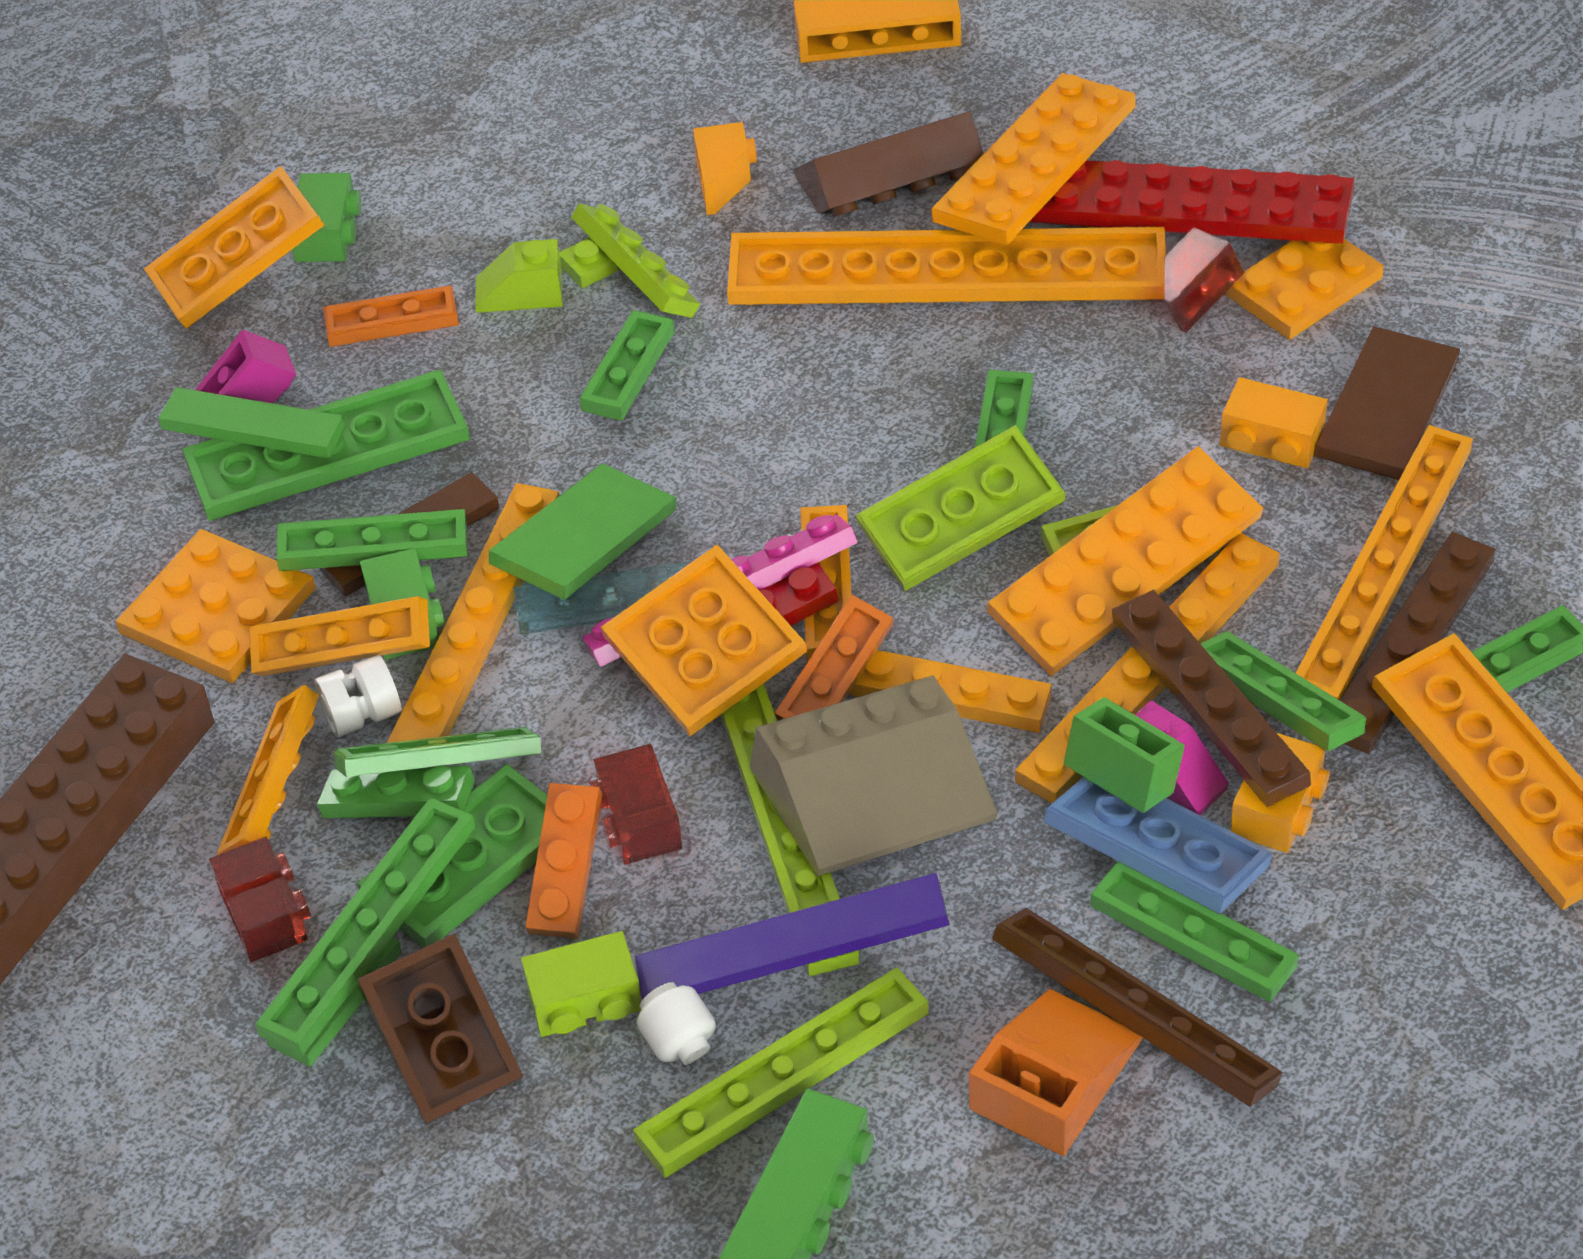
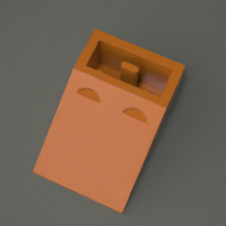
[969,989,1143,1157]

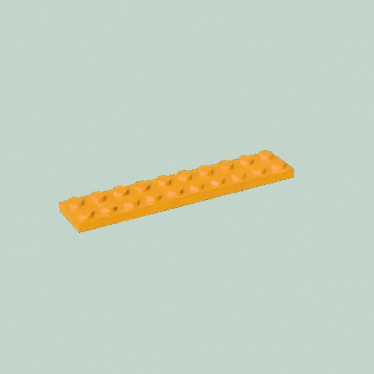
[727,227,1168,305]

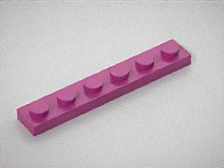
[582,514,858,667]

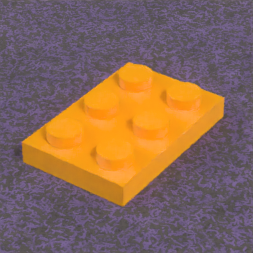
[1226,239,1384,340]

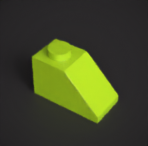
[475,239,563,313]

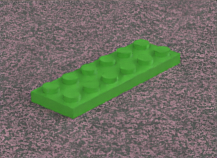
[182,369,470,521]

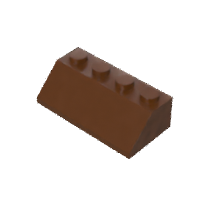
[793,111,984,217]

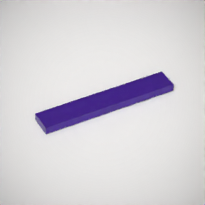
[635,873,950,1000]

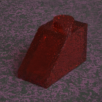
[1164,227,1244,333]

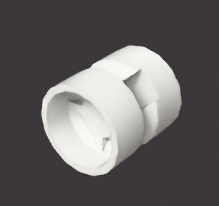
[314,654,402,738]

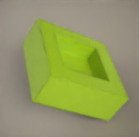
[559,237,618,289]

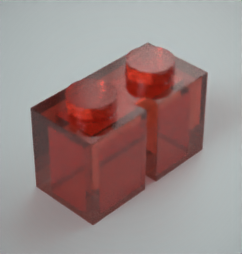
[588,743,683,865]
[209,836,311,963]

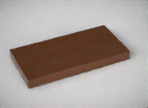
[1315,326,1460,480]

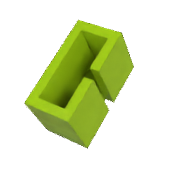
[521,931,642,1037]

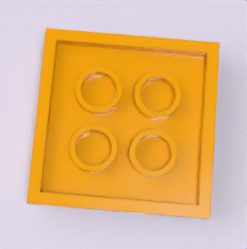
[115,529,316,684]
[601,545,807,736]

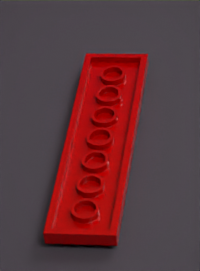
[1029,160,1354,244]

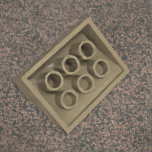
[750,675,998,876]

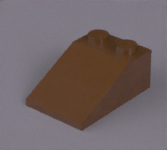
[358,933,524,1124]

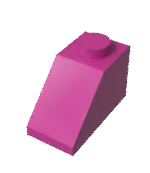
[195,329,297,404]
[1136,700,1229,815]

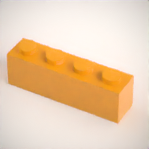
[794,0,961,63]

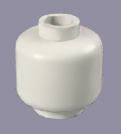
[636,982,716,1065]

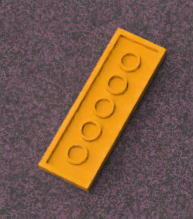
[932,73,1136,245]
[987,446,1263,677]
[1372,633,1583,910]

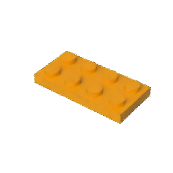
[144,166,325,329]

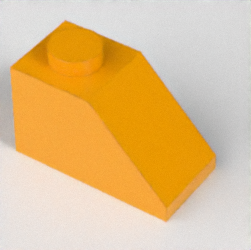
[693,122,757,215]

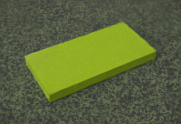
[856,425,1066,592]

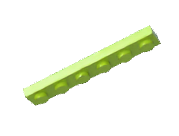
[633,967,929,1179]

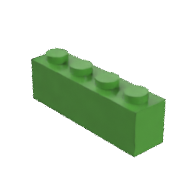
[719,1088,874,1259]

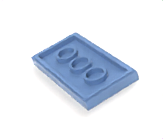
[1044,777,1273,914]

